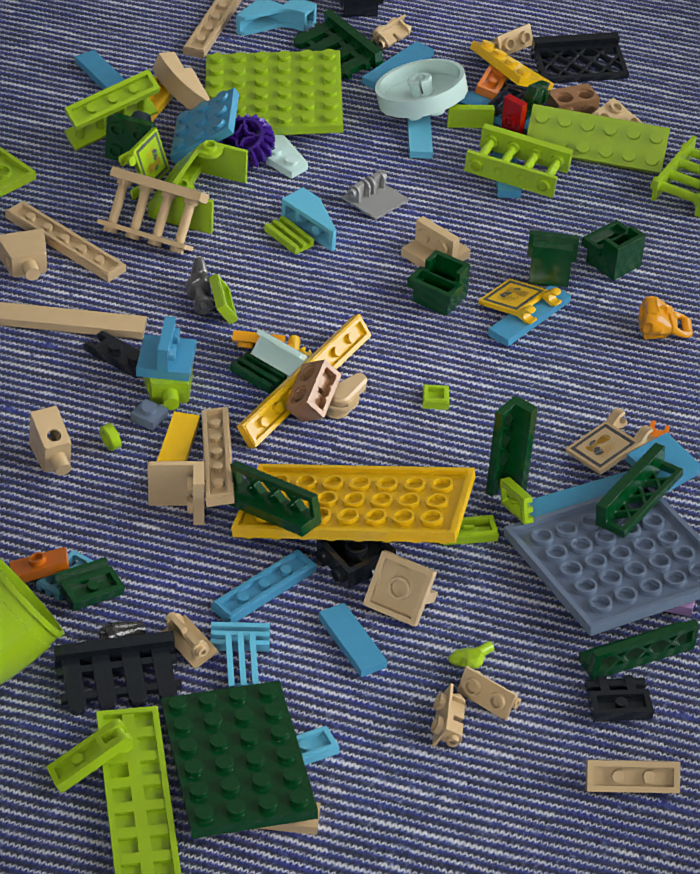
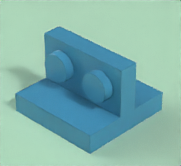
[136,316,197,382]

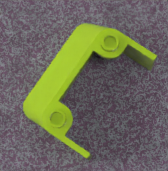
[148,140,248,234]

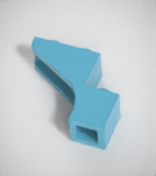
[235,0,317,36]

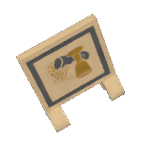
[566,408,655,475]

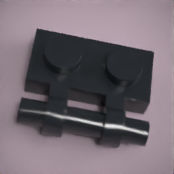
[584,675,654,722]

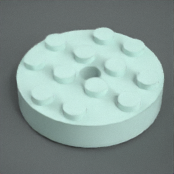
[375,59,468,121]

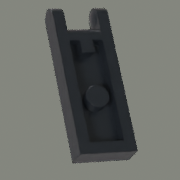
[83,331,140,379]

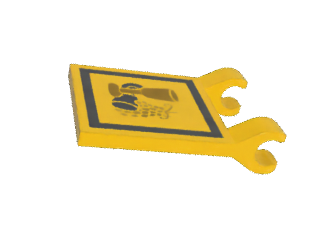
[478,278,562,325]

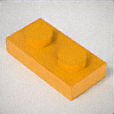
[232,330,286,349]

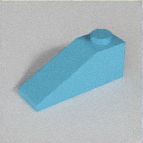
[281,187,337,251]

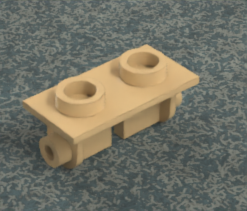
[371,14,411,50]
[492,23,533,55]
[161,612,219,669]
[457,666,521,721]
[431,683,466,747]

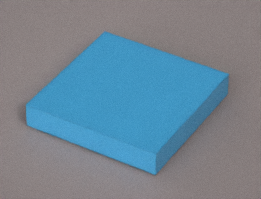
[626,433,700,492]

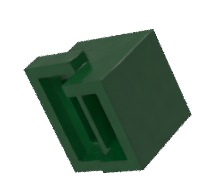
[581,220,646,281]
[527,230,580,288]
[407,250,470,316]

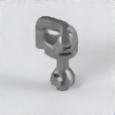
[185,257,214,315]

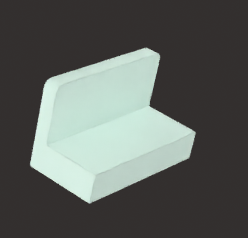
[251,329,309,376]

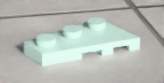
[266,135,308,179]

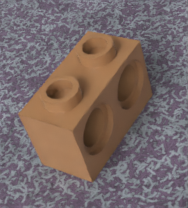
[546,83,600,114]
[285,359,342,422]

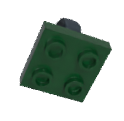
[105,111,155,164]

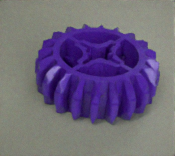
[218,113,275,171]

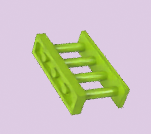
[64,69,160,152]
[464,123,573,198]
[650,135,700,218]

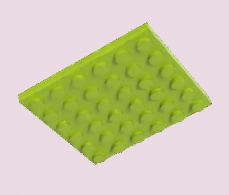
[205,49,344,135]

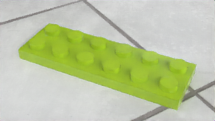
[527,104,670,175]

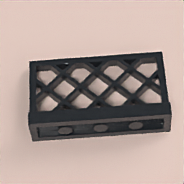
[530,32,629,84]

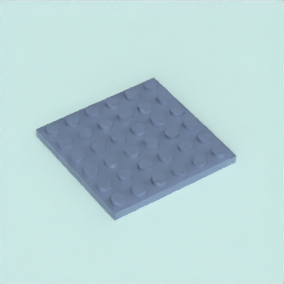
[504,487,700,636]

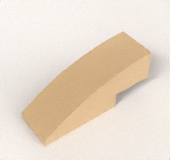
[152,52,210,110]

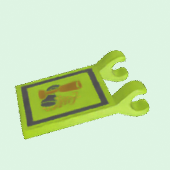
[118,127,170,200]

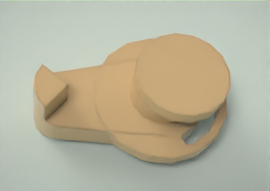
[326,373,367,419]

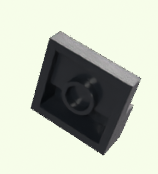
[315,540,396,589]

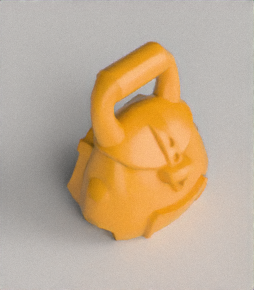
[638,296,693,340]

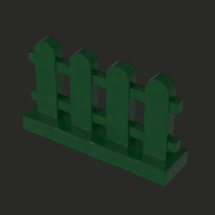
[294,9,383,80]

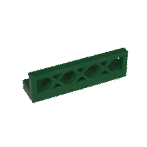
[485,395,538,497]
[596,442,683,538]
[228,461,322,537]
[578,619,700,680]

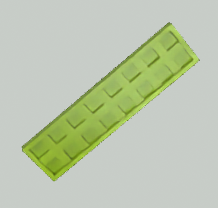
[96,706,181,874]

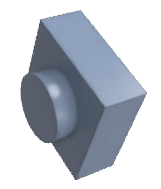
[130,399,168,431]

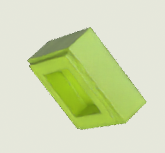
[422,384,449,410]

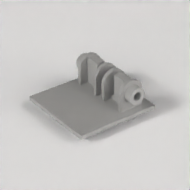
[342,170,409,220]

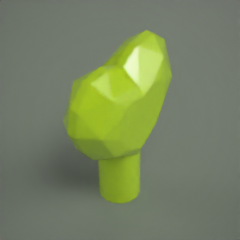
[448,641,494,669]

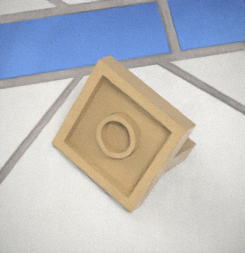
[401,216,471,267]
[362,550,438,626]

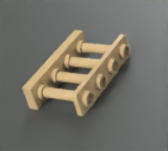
[97,166,209,254]

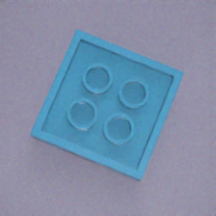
[170,88,239,164]

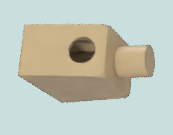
[0,228,47,281]
[29,405,71,476]

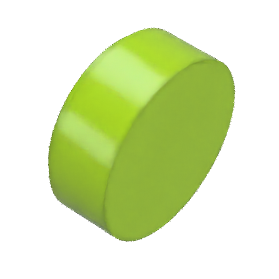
[99,423,122,451]

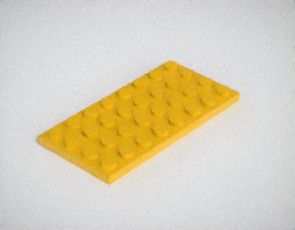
[231,464,476,544]

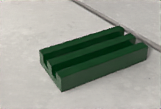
[230,351,287,394]

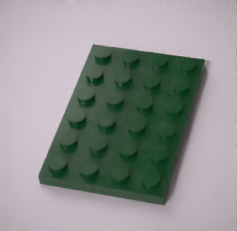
[160,680,318,839]

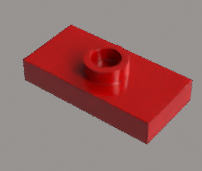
[501,94,527,135]

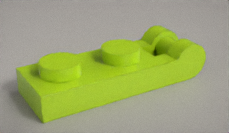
[46,719,134,793]

